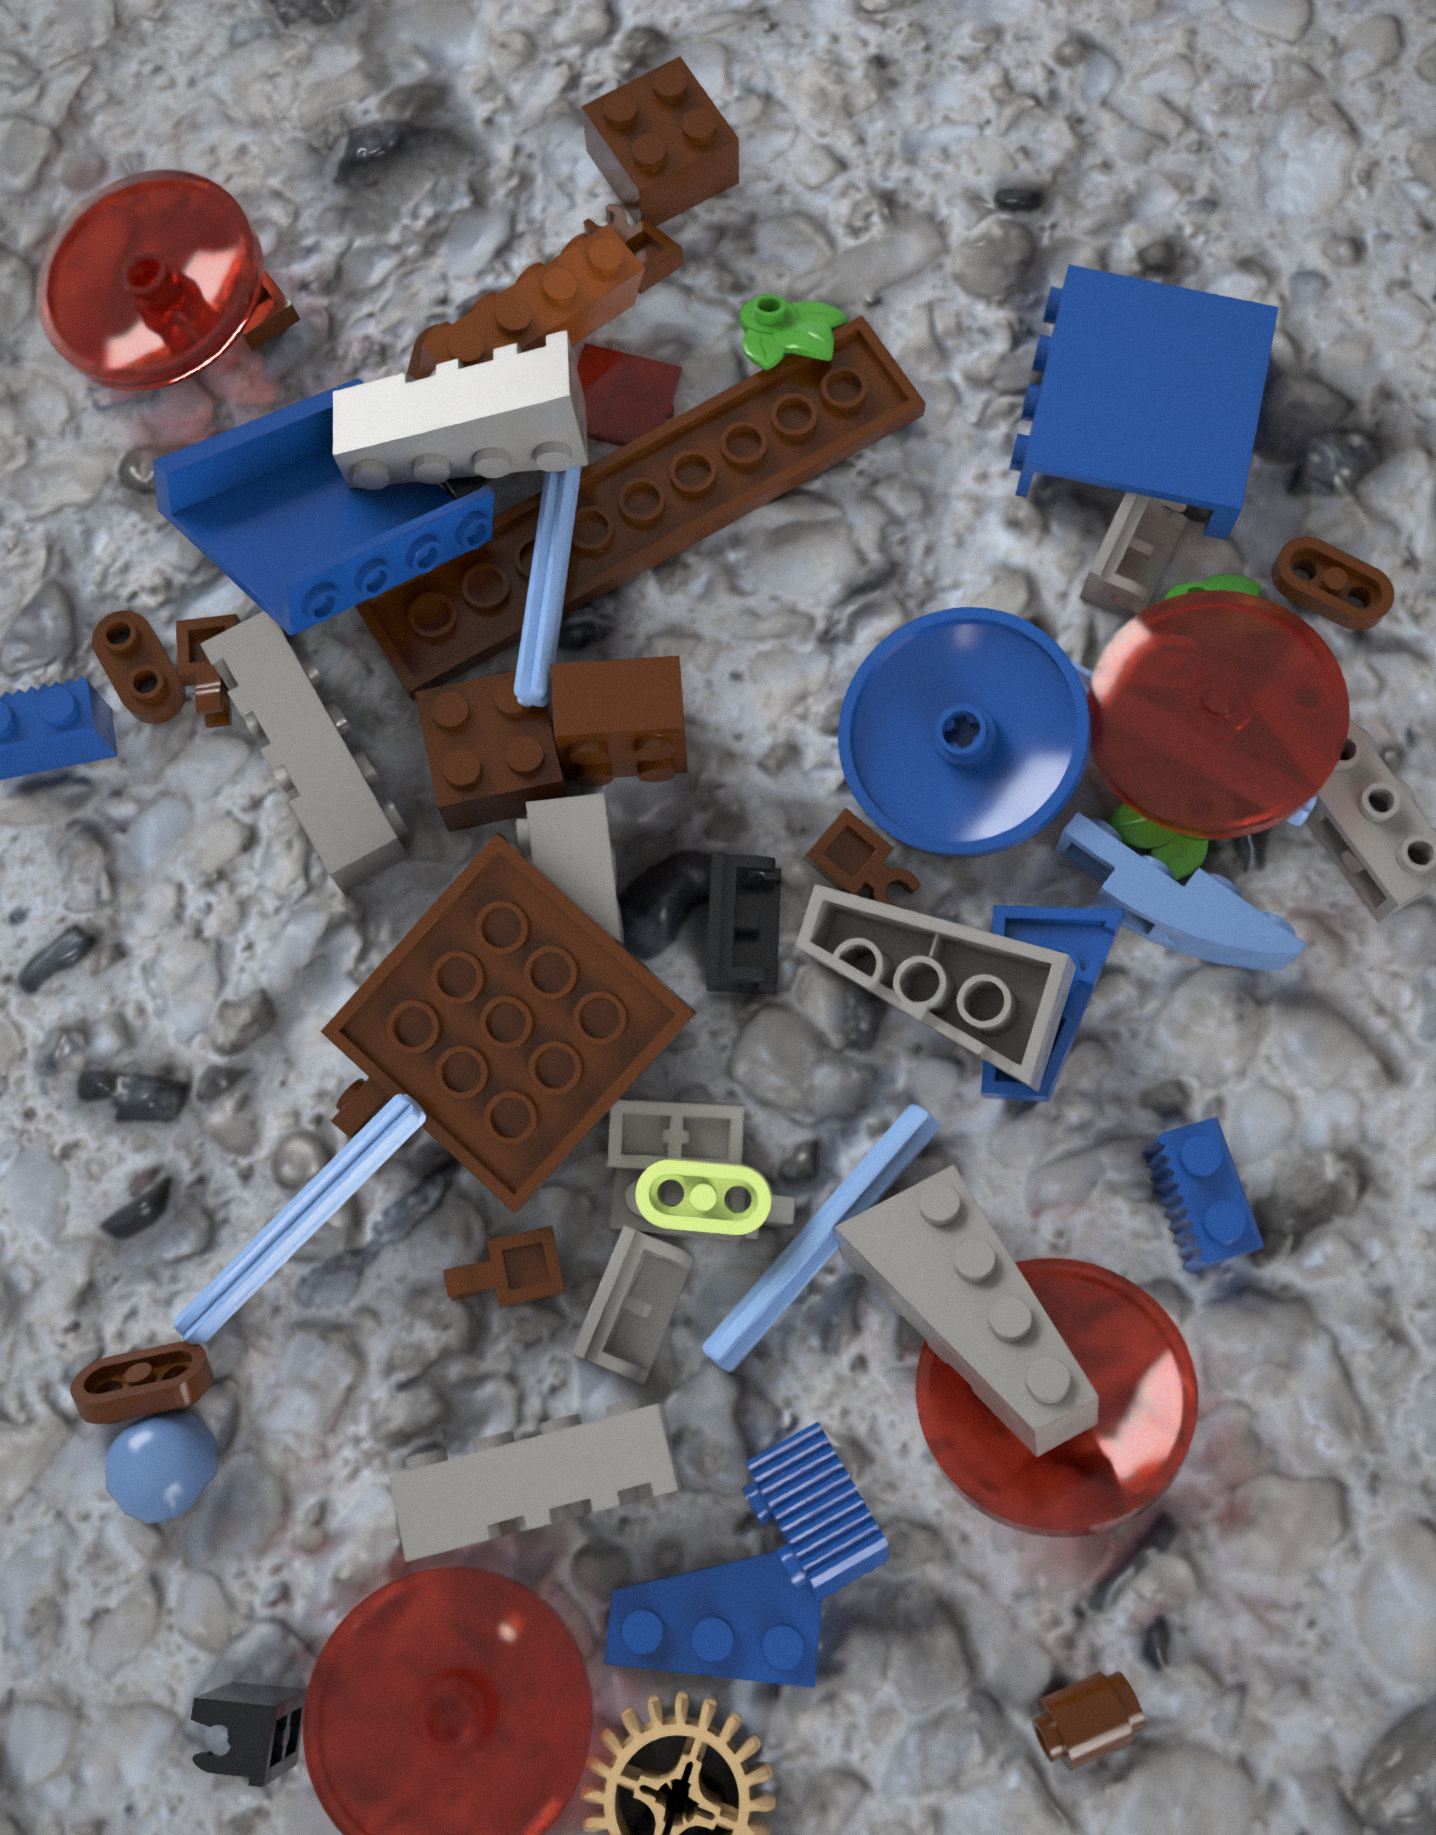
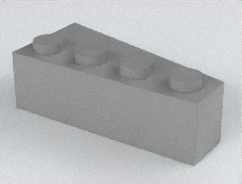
[389,1396,683,1562]

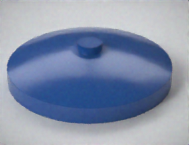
[838,607,1092,859]

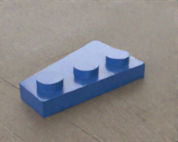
[981,905,1125,1102]
[604,1551,822,1688]

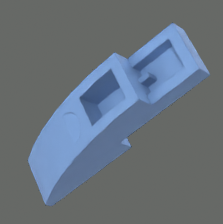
[1053,812,1307,970]

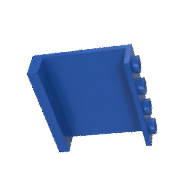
[1009,264,1279,540]
[153,378,495,636]

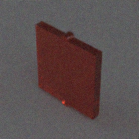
[577,343,682,447]

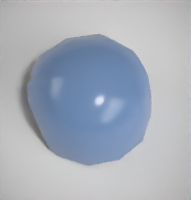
[105,1409,219,1524]

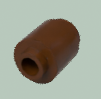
[1032,1671,1146,1771]

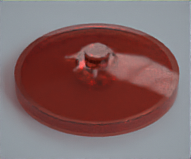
[36,170,264,391]
[1087,590,1350,838]
[916,1258,1198,1537]
[303,1566,594,1835]

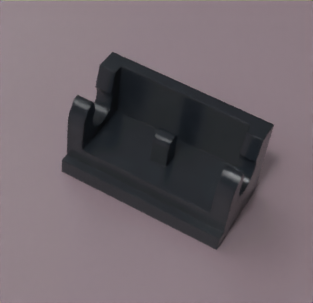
[706,852,782,994]
[191,1682,308,1787]

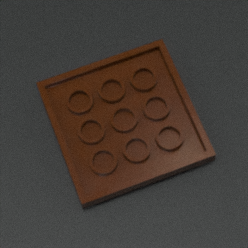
[321,833,697,1214]

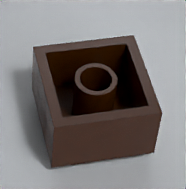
[581,56,739,227]
[551,655,688,787]
[415,670,568,832]

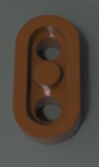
[1271,537,1394,631]
[92,610,186,724]
[70,1341,213,1424]

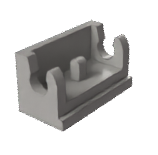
[1079,492,1188,624]
[607,1097,745,1169]
[571,1225,695,1386]

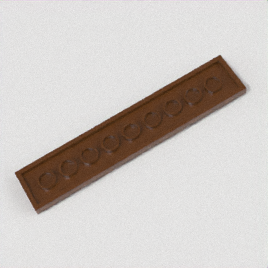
[354,315,926,702]

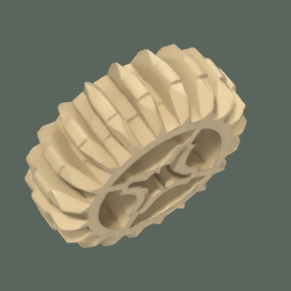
[580,1691,776,1835]

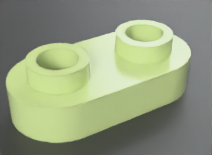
[635,1158,772,1235]

